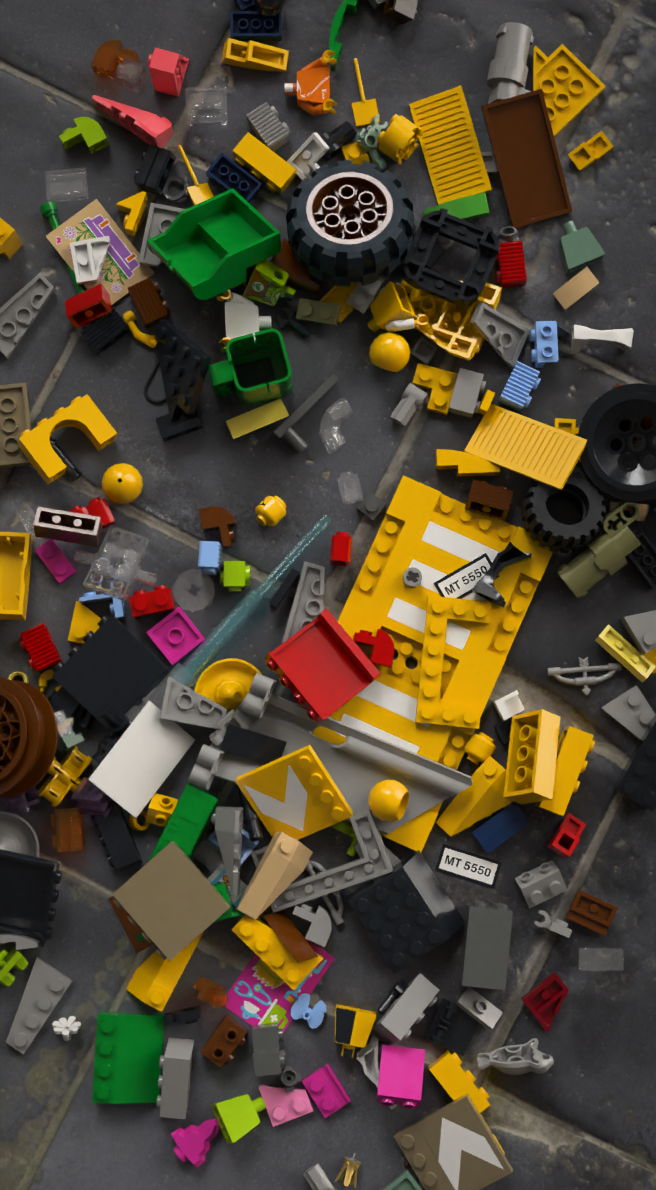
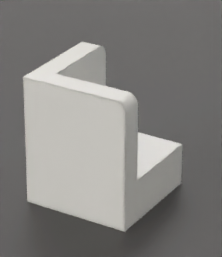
[493,690,524,721]

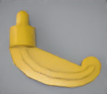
[38,669,55,693]

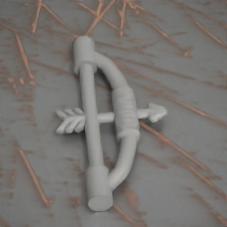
[547,656,622,696]
[305,860,344,925]

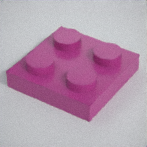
[146,606,206,665]

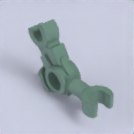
[355,114,388,171]

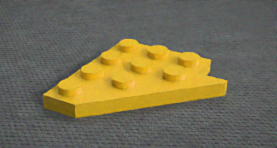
[533,44,606,137]

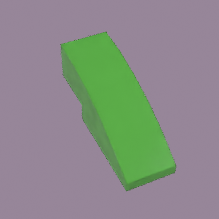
[423,193,489,222]

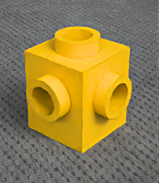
[146,793,178,827]

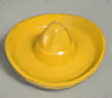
[194,658,262,715]

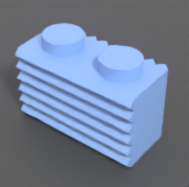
[498,361,541,412]
[198,541,223,575]

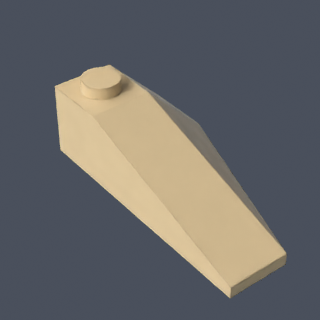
[236,832,313,919]

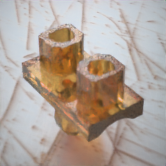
[193,976,228,1009]

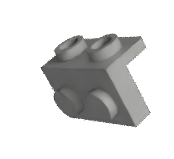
[515,860,567,909]

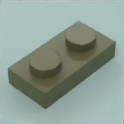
[296,298,341,326]

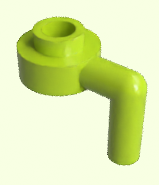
[331,820,358,857]

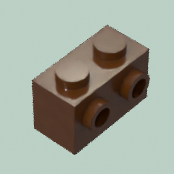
[200,1014,248,1068]

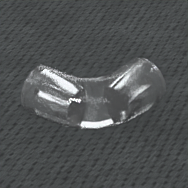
[320,397,354,454]

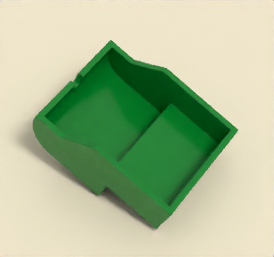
[147,188,281,300]

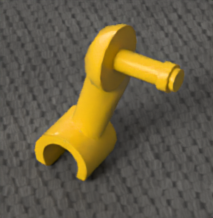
[122,310,157,348]

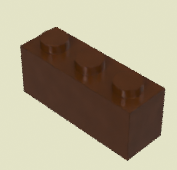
[33,507,102,547]

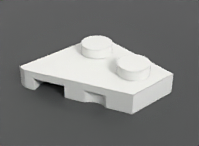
[70,236,110,285]

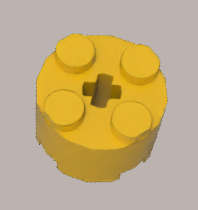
[377,114,423,165]

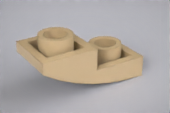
[553,266,599,310]

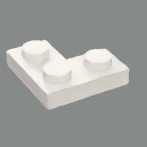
[287,132,329,181]

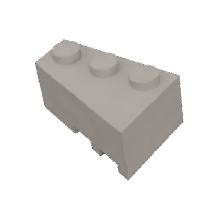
[620,610,656,655]

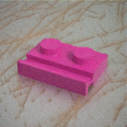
[302,1063,351,1118]

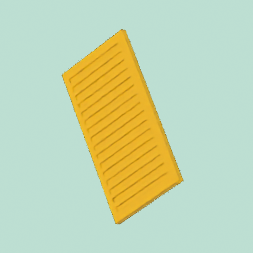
[409,85,492,205]
[464,404,587,490]

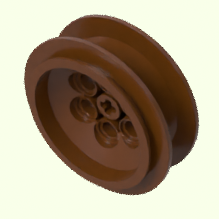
[0,677,58,798]

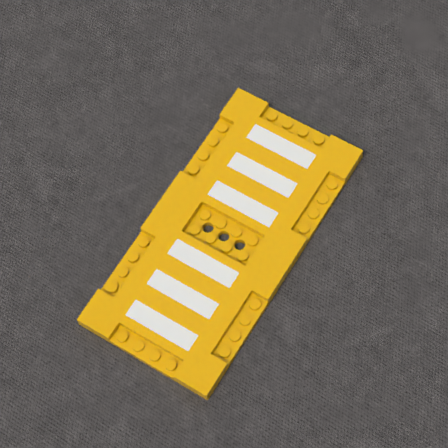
[301,475,553,852]

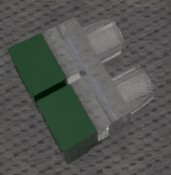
[55,710,84,755]

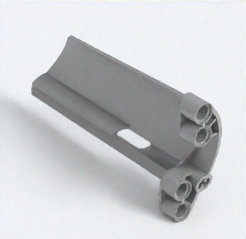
[188,673,473,834]

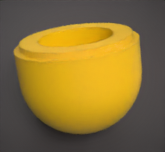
[128,810,150,831]

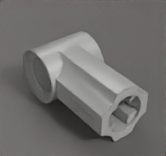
[390,383,428,427]
[303,1163,337,1190]

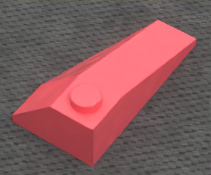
[92,95,174,148]

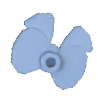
[290,993,327,1029]

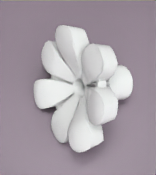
[52,1016,81,1041]

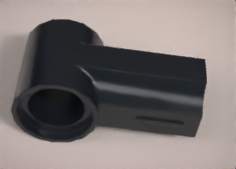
[320,120,357,160]

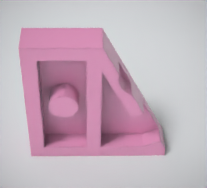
[259,1085,313,1127]

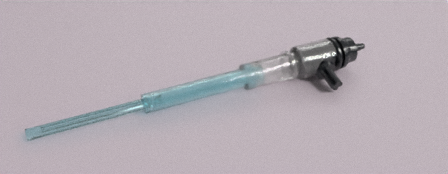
[88,514,332,779]

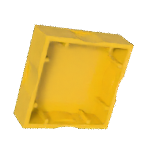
[0,532,34,621]

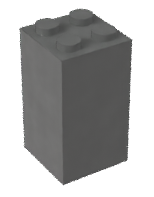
[459,900,513,990]

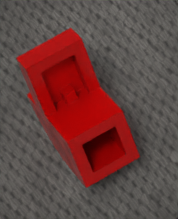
[353,629,394,668]
[547,813,587,859]

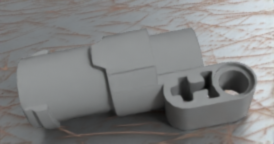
[486,22,534,104]

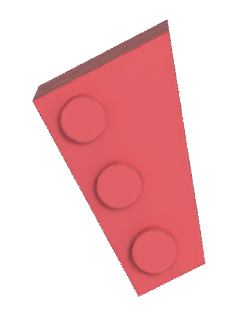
[147,48,190,97]

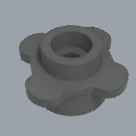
[498,226,519,243]
[276,1066,302,1092]

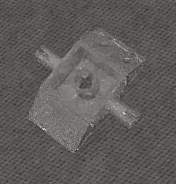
[73,525,158,601]

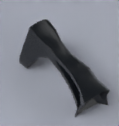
[472,542,532,607]

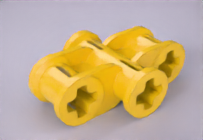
[37,745,92,807]

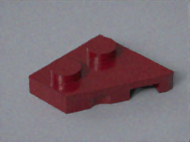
[521,972,569,1032]

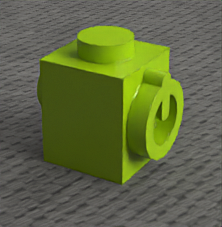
[220,561,250,592]

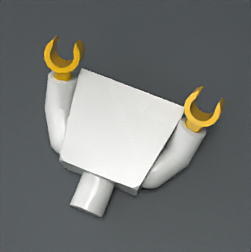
[217,290,272,353]

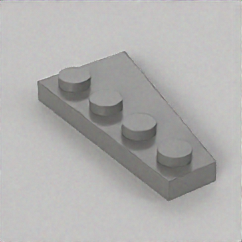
[0,273,55,359]
[281,561,325,643]

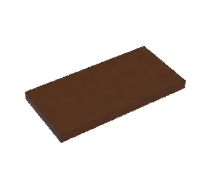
[481,89,572,228]

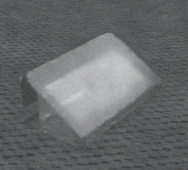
[17,502,49,547]

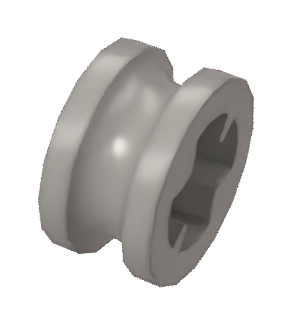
[403,567,422,587]

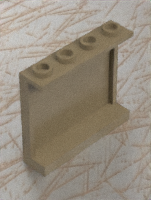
[112,841,231,961]

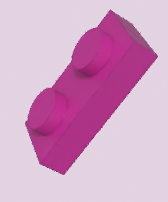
[35,539,77,584]

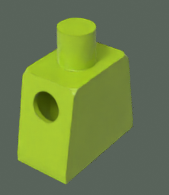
[210,1094,266,1144]

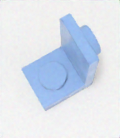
[79,589,126,619]

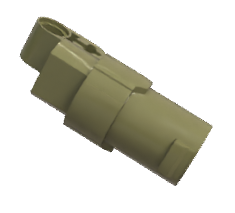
[557,501,641,598]

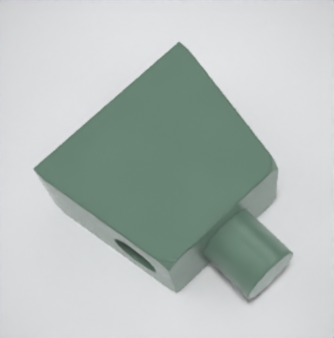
[558,221,605,275]

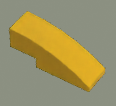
[221,38,289,72]
[435,449,500,477]

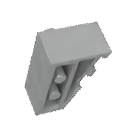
[372,973,439,1045]
[156,1037,194,1119]

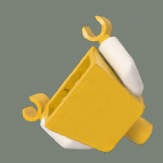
[368,278,430,332]

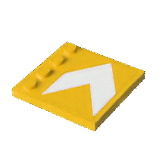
[235,745,353,840]

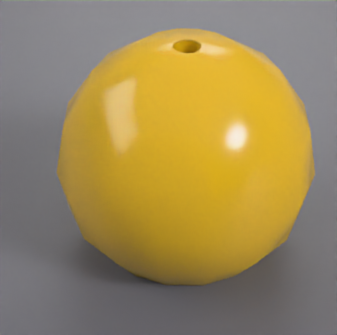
[369,332,411,372]
[101,463,143,504]
[368,779,409,823]

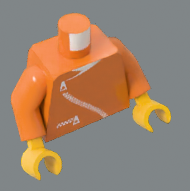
[285,50,337,116]

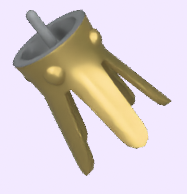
[335,1153,361,1188]

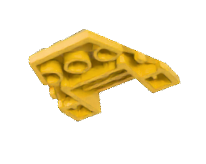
[409,281,502,361]

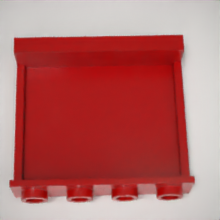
[265,608,380,725]

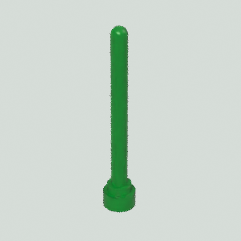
[39,201,85,294]

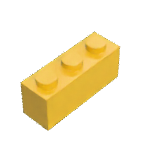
[233,132,297,195]
[428,1050,490,1113]

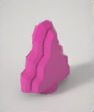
[171,1118,220,1168]

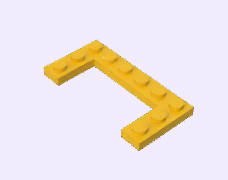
[415,595,492,729]

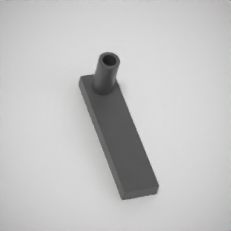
[272,374,339,454]

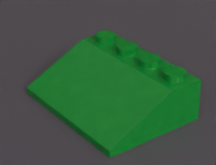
[92,1011,164,1104]

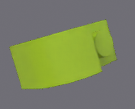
[59,117,109,154]

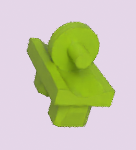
[0,945,28,987]

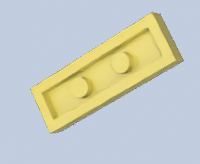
[595,624,656,683]

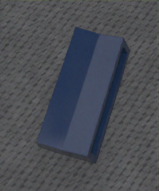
[472,801,530,854]

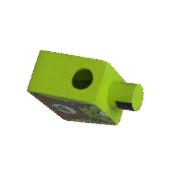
[243,259,296,306]

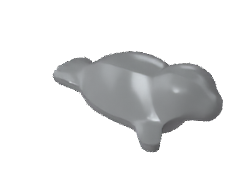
[477,1038,554,1075]

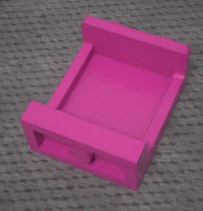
[376,1044,425,1109]

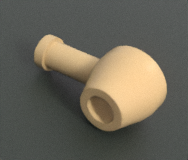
[609,500,650,521]

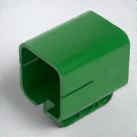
[208,329,293,406]

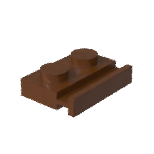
[566,889,618,936]

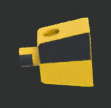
[335,1004,376,1058]

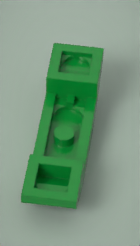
[329,0,360,70]

